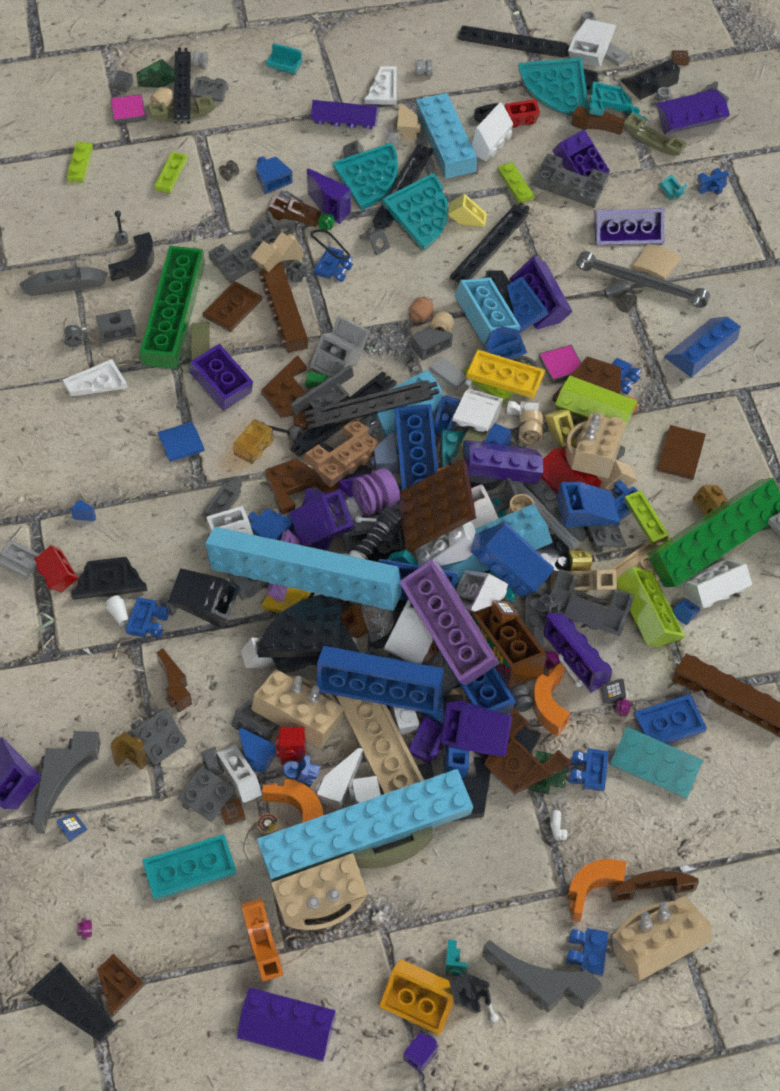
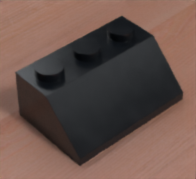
[621,59,681,100]
[343,525,405,562]

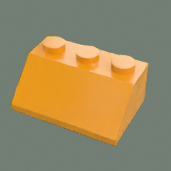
[379,959,455,1035]

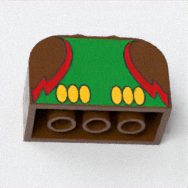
[470,598,547,689]

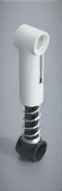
[314,505,403,596]

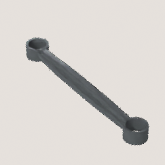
[576,251,710,308]

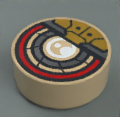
[257,813,279,836]

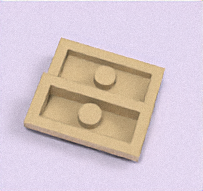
[632,244,681,280]

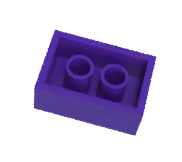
[190,344,253,411]

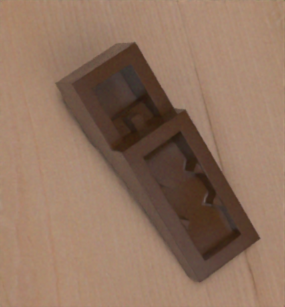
[571,106,625,135]
[265,194,322,227]
[156,648,192,712]

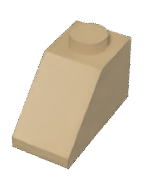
[397,104,421,139]

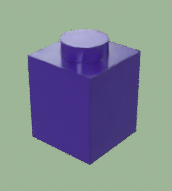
[403,1032,438,1074]

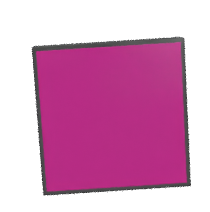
[110,94,146,125]
[538,344,581,384]

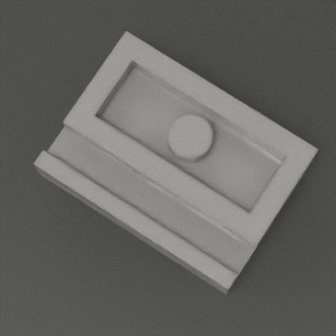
[0,540,40,580]

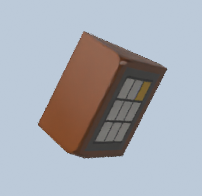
[491,600,519,624]

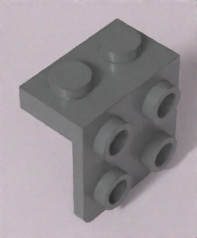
[127,708,186,764]

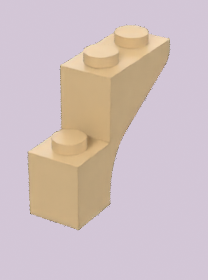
[251,232,304,273]
[550,570,617,591]

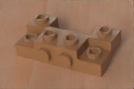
[304,419,380,487]

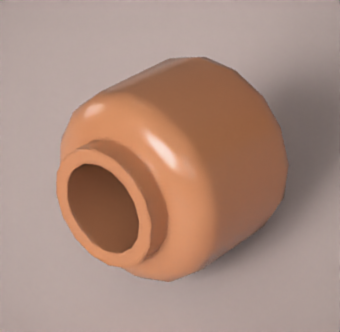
[408,296,434,323]

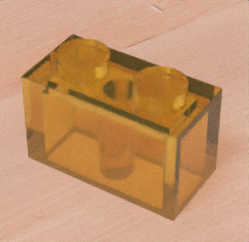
[233,419,274,464]

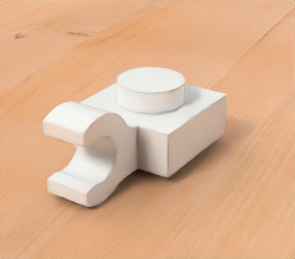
[506,401,539,419]

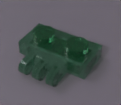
[528,751,569,795]

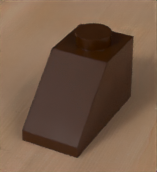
[341,606,375,638]

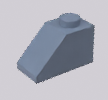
[371,433,398,474]

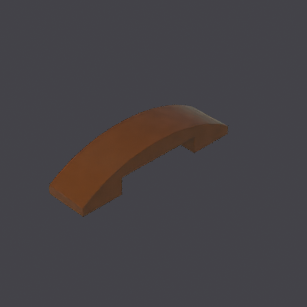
[611,871,699,902]

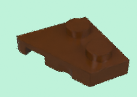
[97,954,145,1016]

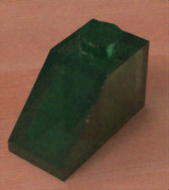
[136,59,174,88]

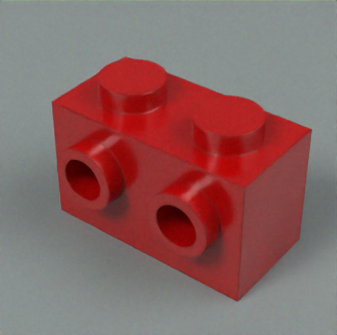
[504,99,540,128]
[34,545,79,593]
[276,727,306,765]

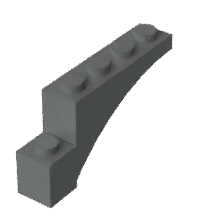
[31,731,101,834]
[483,940,602,1013]

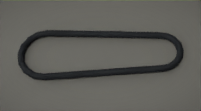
[310,229,350,260]

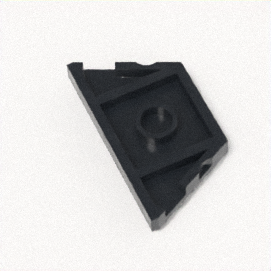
[71,557,148,600]

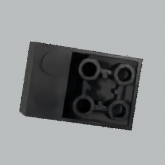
[167,568,240,627]

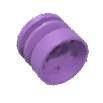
[352,468,400,516]

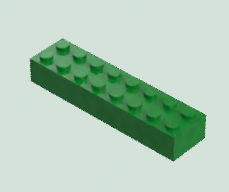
[140,245,205,369]
[647,478,780,587]

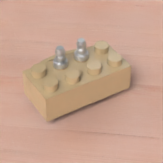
[565,412,626,478]
[252,670,345,749]
[270,853,368,930]
[612,896,711,981]

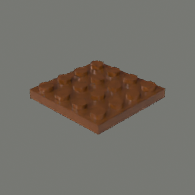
[399,459,477,552]

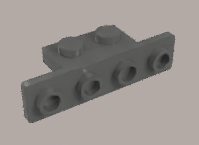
[291,365,354,415]

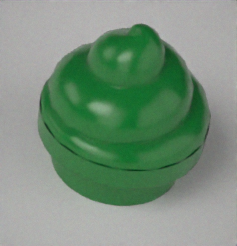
[318,213,335,231]

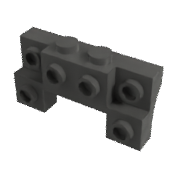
[534,153,609,208]
[209,220,277,283]
[551,569,635,636]

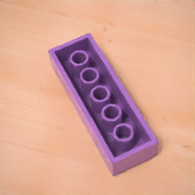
[399,559,500,685]

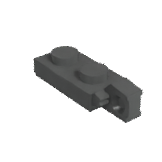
[203,476,243,517]

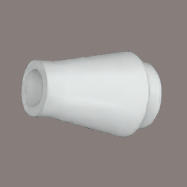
[106,596,129,626]

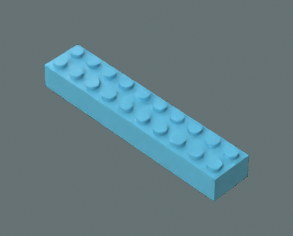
[205,527,402,611]
[257,769,473,883]

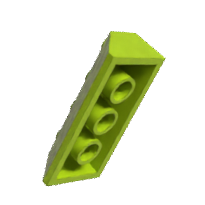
[555,376,638,434]
[617,567,686,647]

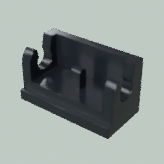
[449,973,491,1013]

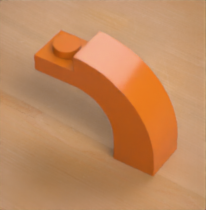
[533,663,570,737]
[262,779,324,823]
[567,859,627,922]
[241,898,284,982]

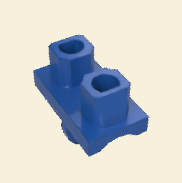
[697,168,729,195]
[283,755,320,787]

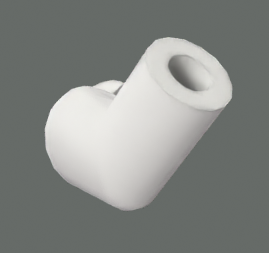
[550,810,567,841]

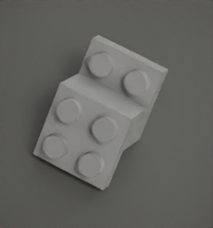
[309,316,370,377]

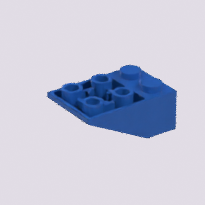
[556,482,620,527]

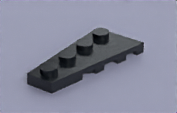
[272,624,360,673]
[27,961,118,1043]

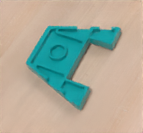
[589,81,647,123]

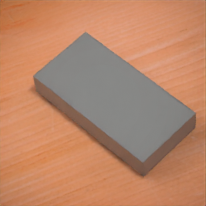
[430,357,467,389]

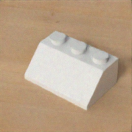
[472,103,513,162]
[680,558,752,608]
[455,570,508,611]

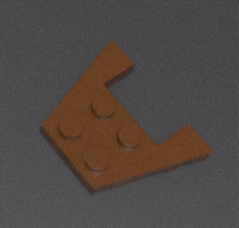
[261,356,312,418]
[552,356,621,402]
[265,459,342,515]
[484,709,572,795]

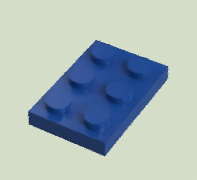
[633,694,707,744]

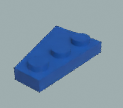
[507,277,549,333]

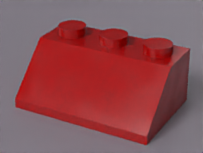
[541,446,602,493]

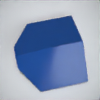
[485,326,527,360]

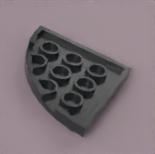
[257,594,343,658]

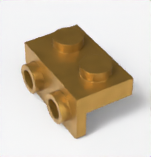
[693,485,728,515]
[110,732,147,769]

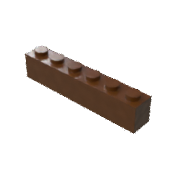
[258,261,308,353]
[672,653,780,737]

